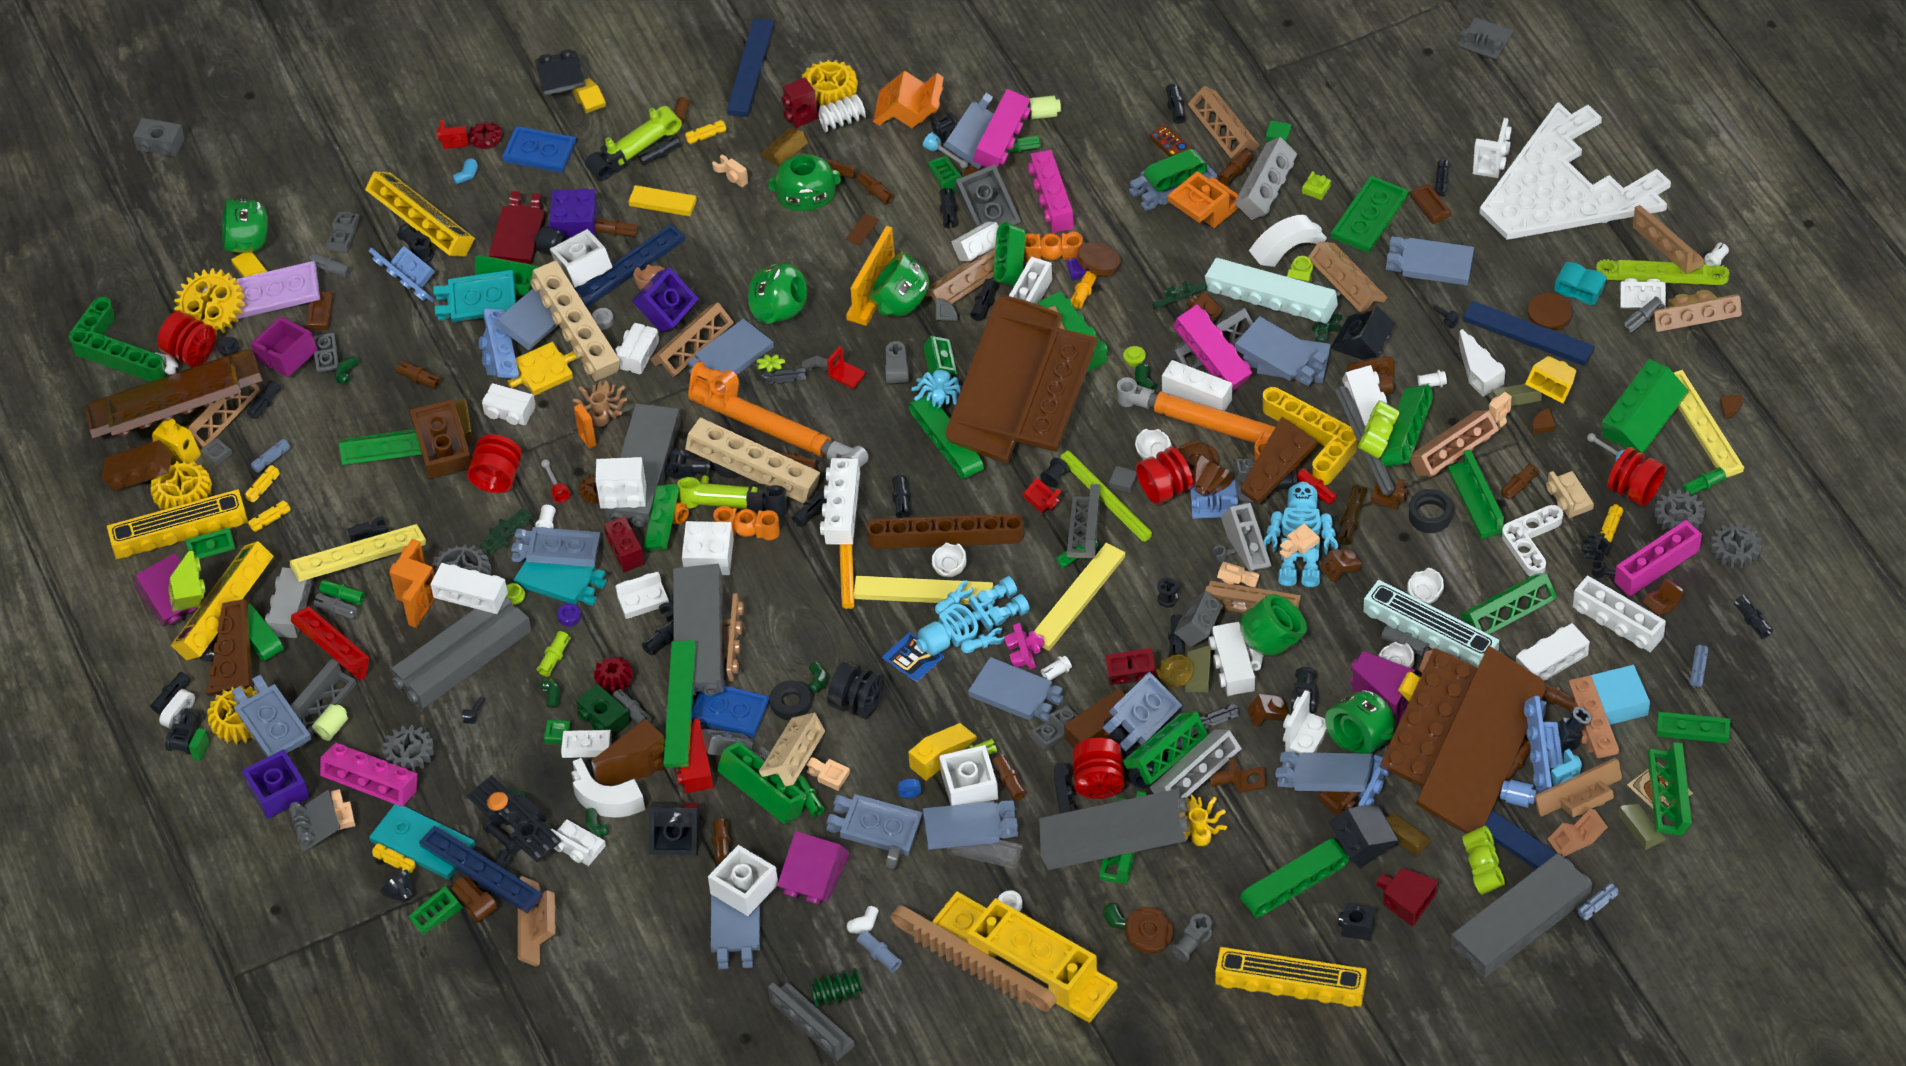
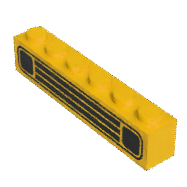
[365,171,475,257]
[107,489,248,560]
[171,541,274,661]
[1216,947,1367,1007]

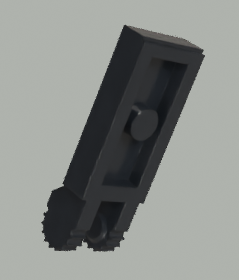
[1054,762,1075,814]

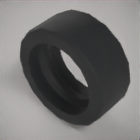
[1409,489,1452,533]

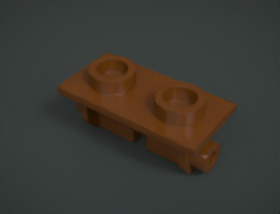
[1347,356,1395,377]

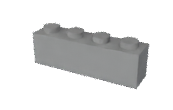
[1150,730,1241,798]

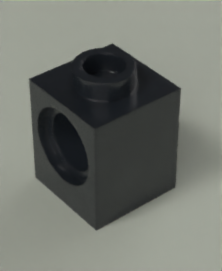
[1338,903,1375,941]

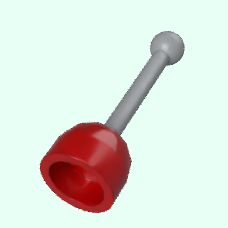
[541,459,570,503]

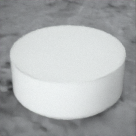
[998,891,1022,912]

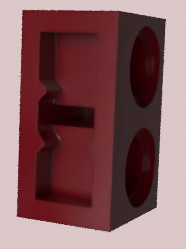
[604,516,644,573]
[1105,648,1156,685]

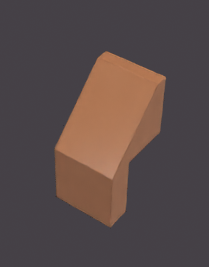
[1548,809,1608,857]

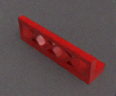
[290,607,369,680]

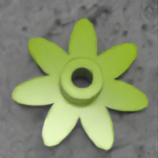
[757,354,785,372]

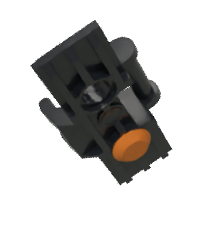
[467,775,562,863]

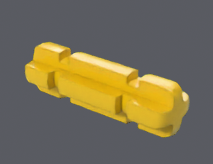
[685,120,726,144]
[245,465,280,503]
[248,501,290,532]
[1600,504,1623,543]
[372,844,416,873]

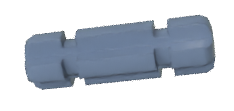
[251,439,290,473]
[1690,645,1708,687]
[1578,883,1619,920]

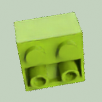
[168,551,205,612]

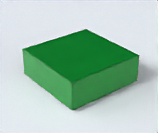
[1265,121,1292,143]
[544,720,571,744]
[189,728,210,762]

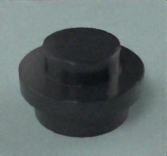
[217,337,239,357]

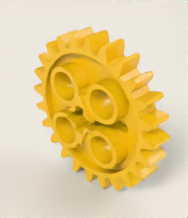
[174,268,245,336]

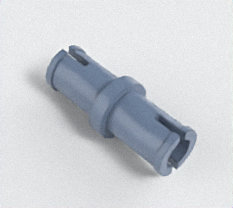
[857,930,902,972]

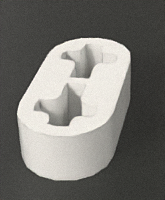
[159,689,195,729]

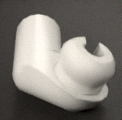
[155,352,179,375]
[1245,642,1264,671]
[847,906,879,934]

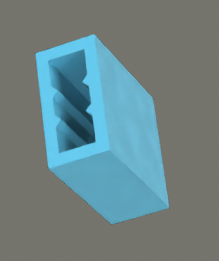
[1590,665,1650,725]

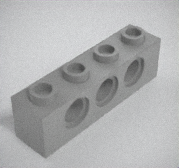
[1234,137,1297,220]

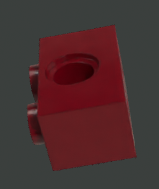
[782,77,818,129]

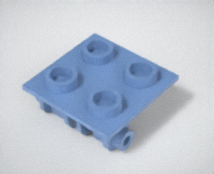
[1191,480,1238,519]

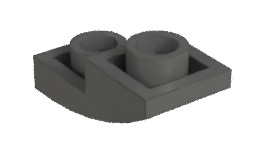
[326,212,360,252]
[313,333,338,373]
[1234,458,1256,502]
[1029,706,1078,751]

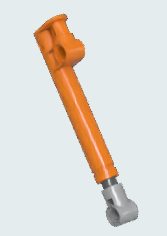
[688,361,868,467]
[1117,377,1300,473]

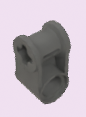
[885,341,909,384]

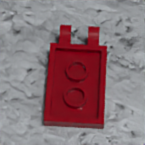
[489,191,546,265]

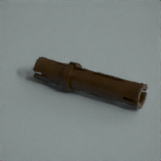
[1337,485,1366,545]

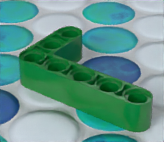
[69,297,167,382]

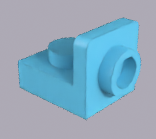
[1551,749,1582,787]

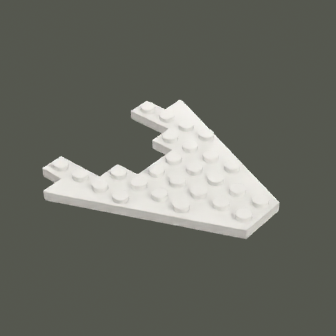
[1480,102,1671,240]

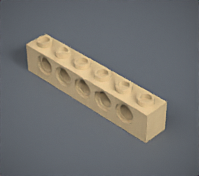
[531,260,620,382]
[685,418,820,503]

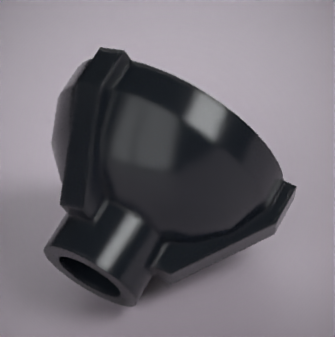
[380,869,414,903]

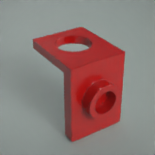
[827,346,865,389]

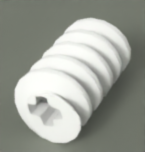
[819,94,866,132]

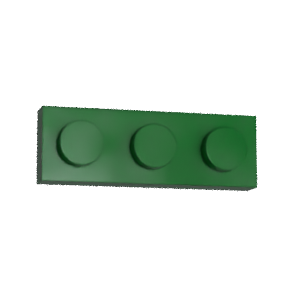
[644,484,680,552]
[1657,712,1730,743]

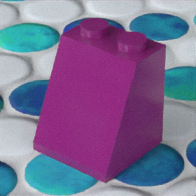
[134,553,204,627]
[1350,651,1415,732]
[777,831,850,905]

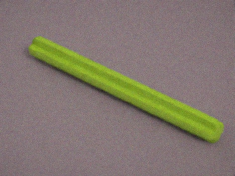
[1060,451,1152,542]

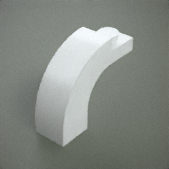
[1249,215,1327,267]
[571,758,645,817]

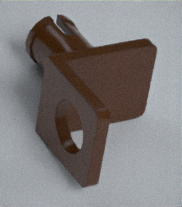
[1210,757,1266,793]

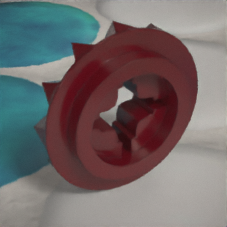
[468,121,502,149]

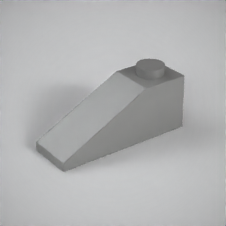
[1221,503,1271,572]

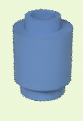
[1500,780,1537,808]

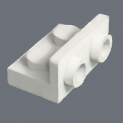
[1619,278,1665,310]
[615,572,669,619]
[561,730,612,758]
[551,820,606,866]

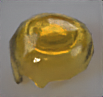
[1156,654,1194,688]

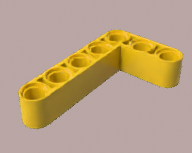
[1263,387,1358,485]

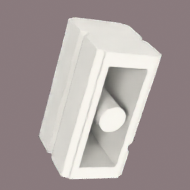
[951,222,999,261]
[615,323,659,374]
[482,383,535,425]

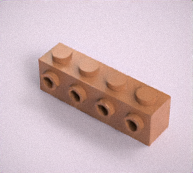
[1410,410,1499,477]

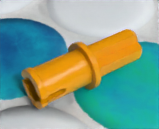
[1070,271,1097,309]

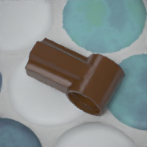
[451,877,497,923]

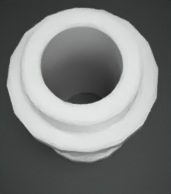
[1704,243,1729,266]
[1417,370,1447,388]
[535,505,556,528]
[1041,656,1072,681]

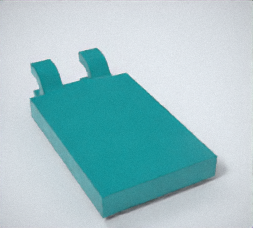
[433,270,516,322]
[514,561,607,606]

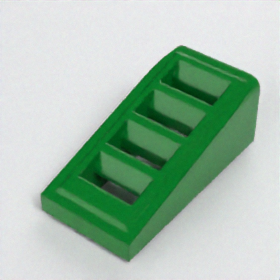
[927,155,962,195]
[408,886,463,935]

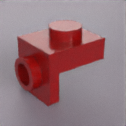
[436,120,469,149]
[1021,478,1061,513]

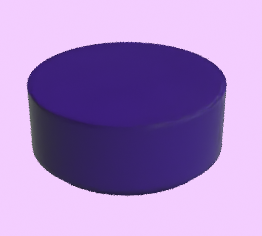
[557,603,581,627]

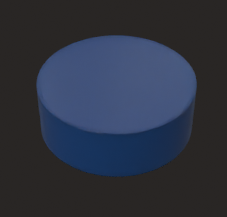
[897,779,922,798]

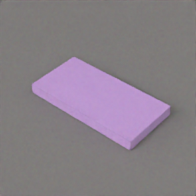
[236,261,320,319]

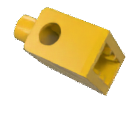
[1525,356,1576,403]
[152,418,201,464]

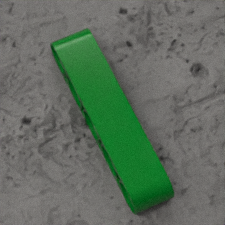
[1381,385,1433,467]
[908,394,984,480]
[1240,839,1350,918]

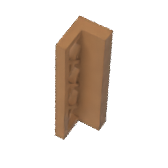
[1188,86,1260,159]
[1633,205,1704,274]
[1308,241,1387,312]
[925,247,995,304]
[650,302,734,377]
[185,384,261,449]
[1205,581,1301,613]

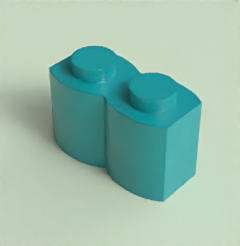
[1554,262,1607,305]

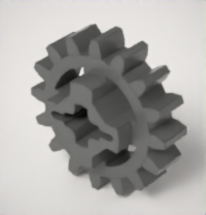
[1654,489,1705,530]
[1711,522,1762,568]
[383,725,434,772]

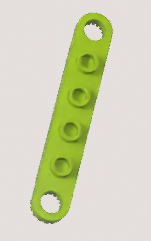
[1596,259,1729,285]

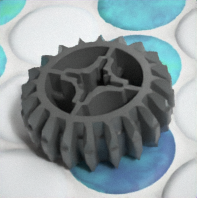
[431,543,492,576]

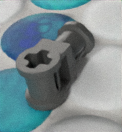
[1170,913,1212,962]

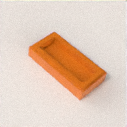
[574,403,596,449]

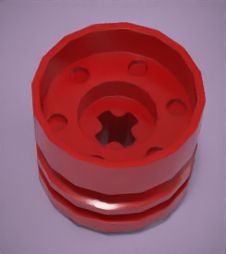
[157,311,216,367]
[467,434,522,494]
[1136,446,1193,505]
[1607,447,1666,507]
[1072,738,1124,799]

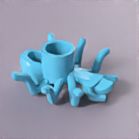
[911,370,963,407]

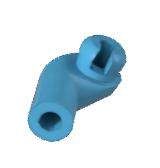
[452,158,478,185]

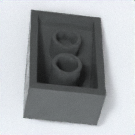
[953,164,1021,228]

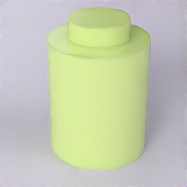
[1029,96,1061,119]
[312,705,348,741]

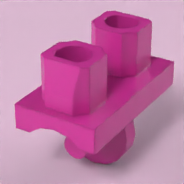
[1004,623,1045,670]

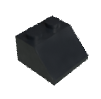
[535,49,586,95]
[1331,306,1395,360]
[649,802,700,855]
[1328,803,1400,868]

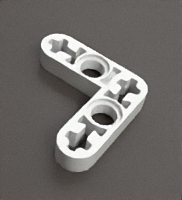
[1502,505,1563,576]

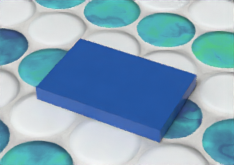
[502,126,577,173]
[691,686,770,738]

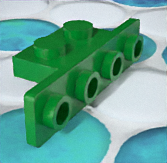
[475,255,556,296]

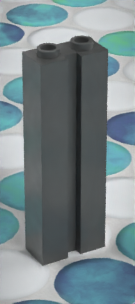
[605,404,681,527]
[673,563,724,696]
[391,597,531,709]
[1039,789,1189,870]
[1451,853,1592,979]

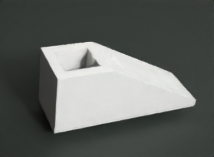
[1459,329,1505,397]

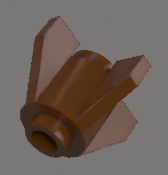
[1193,454,1233,497]

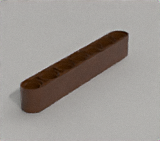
[866,514,1024,549]

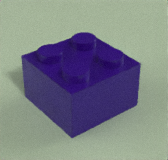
[549,189,598,239]
[632,267,699,333]
[242,749,309,819]

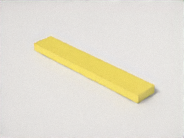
[1674,370,1744,478]
[290,524,426,582]
[1034,543,1125,651]
[854,576,993,605]

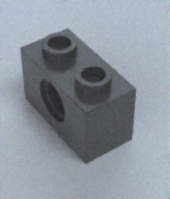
[133,118,185,157]
[1174,591,1223,647]

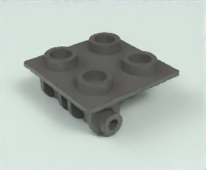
[1458,17,1514,60]
[288,790,340,853]

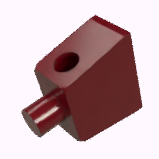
[1376,868,1438,927]

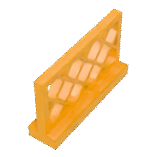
[846,226,895,326]

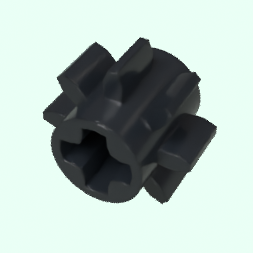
[1581,532,1610,560]

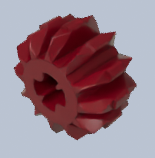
[593,654,633,693]

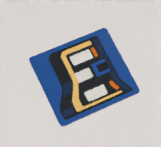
[882,632,944,682]

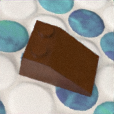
[410,399,471,479]
[591,719,665,786]

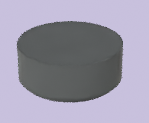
[886,845,901,870]

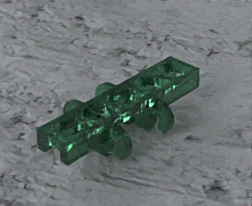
[1152,281,1208,310]
[1312,313,1342,342]
[480,508,531,554]

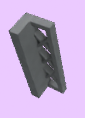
[1167,308,1253,369]
[1067,484,1100,558]
[290,659,357,749]
[768,982,855,1061]

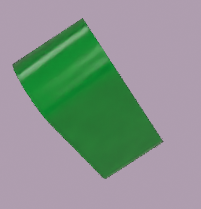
[1143,149,1207,192]
[993,222,1026,288]
[248,604,284,662]

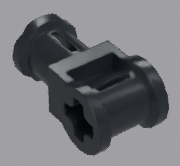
[931,112,957,152]
[397,223,434,263]
[666,449,712,479]
[1291,667,1316,713]
[1558,707,1592,753]
[165,708,201,755]

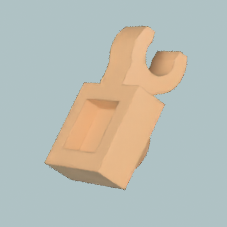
[712,155,748,187]
[1489,392,1512,430]
[1280,523,1320,559]
[806,757,850,791]
[331,789,355,830]

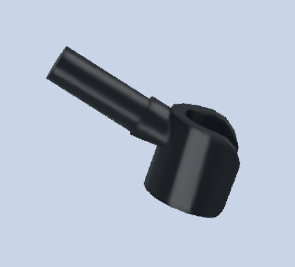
[1433,305,1458,328]
[1591,560,1616,578]
[462,697,485,724]

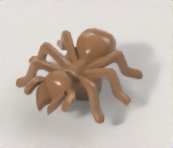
[573,380,627,427]

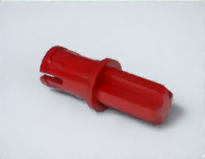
[1297,469,1337,505]

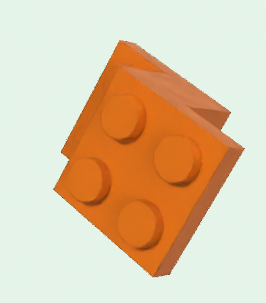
[873,71,944,128]
[1168,171,1239,228]
[389,539,436,628]

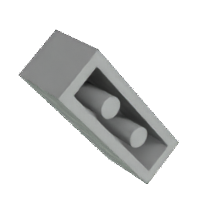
[265,568,312,638]

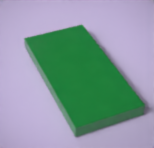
[1331,176,1409,253]

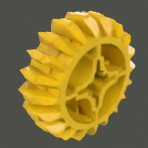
[802,59,858,107]
[150,459,212,511]
[207,685,258,745]

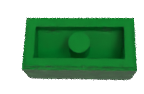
[924,336,957,376]
[186,528,235,559]

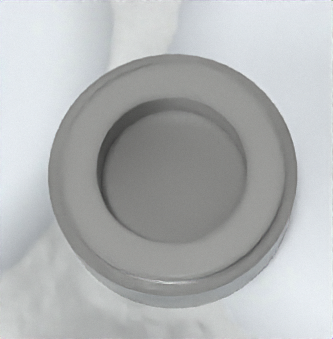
[592,308,614,330]

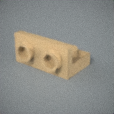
[1546,471,1594,518]

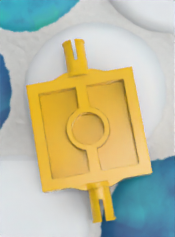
[507,342,579,396]

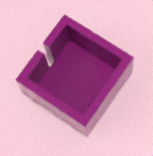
[250,316,318,377]

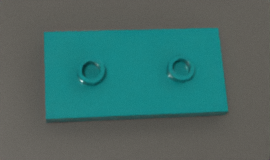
[369,804,475,880]

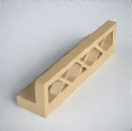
[759,712,825,786]

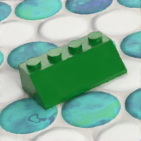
[1602,359,1689,453]

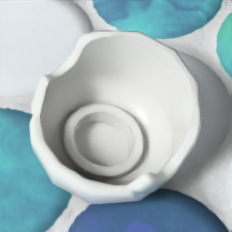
[1135,429,1172,459]
[932,543,966,577]
[1408,568,1443,604]
[1379,642,1414,669]

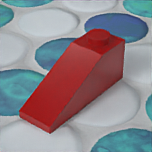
[676,718,713,794]

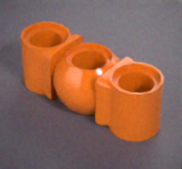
[1024,232,1083,262]
[714,506,780,540]

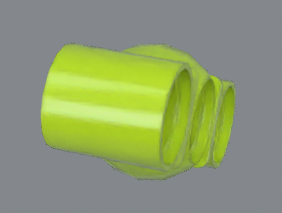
[1358,400,1399,459]
[1462,826,1505,895]

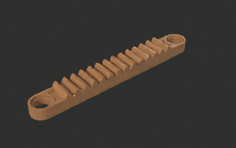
[890,905,1057,1012]

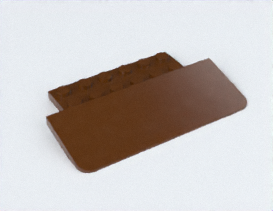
[945,296,1098,464]
[85,349,262,438]
[1379,645,1545,834]

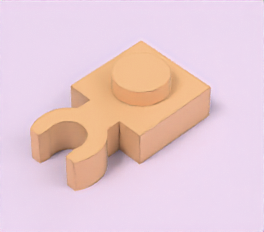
[1217,562,1260,587]

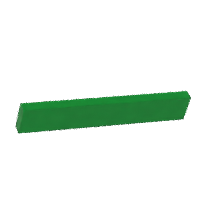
[664,640,696,768]

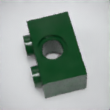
[576,684,630,739]

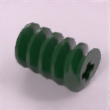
[809,968,863,1008]

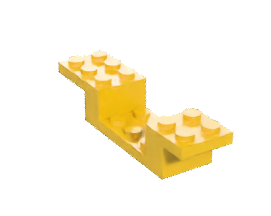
[932,892,1117,1023]

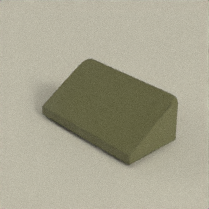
[1492,384,1542,406]
[1185,646,1211,693]
[1618,804,1666,850]

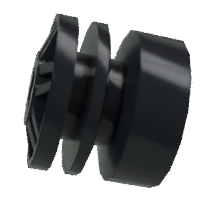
[827,660,885,720]

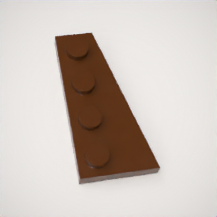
[1241,417,1317,505]
[205,599,252,696]

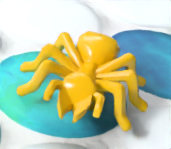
[1185,795,1227,846]

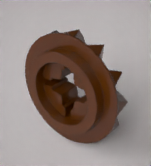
[579,474,600,504]

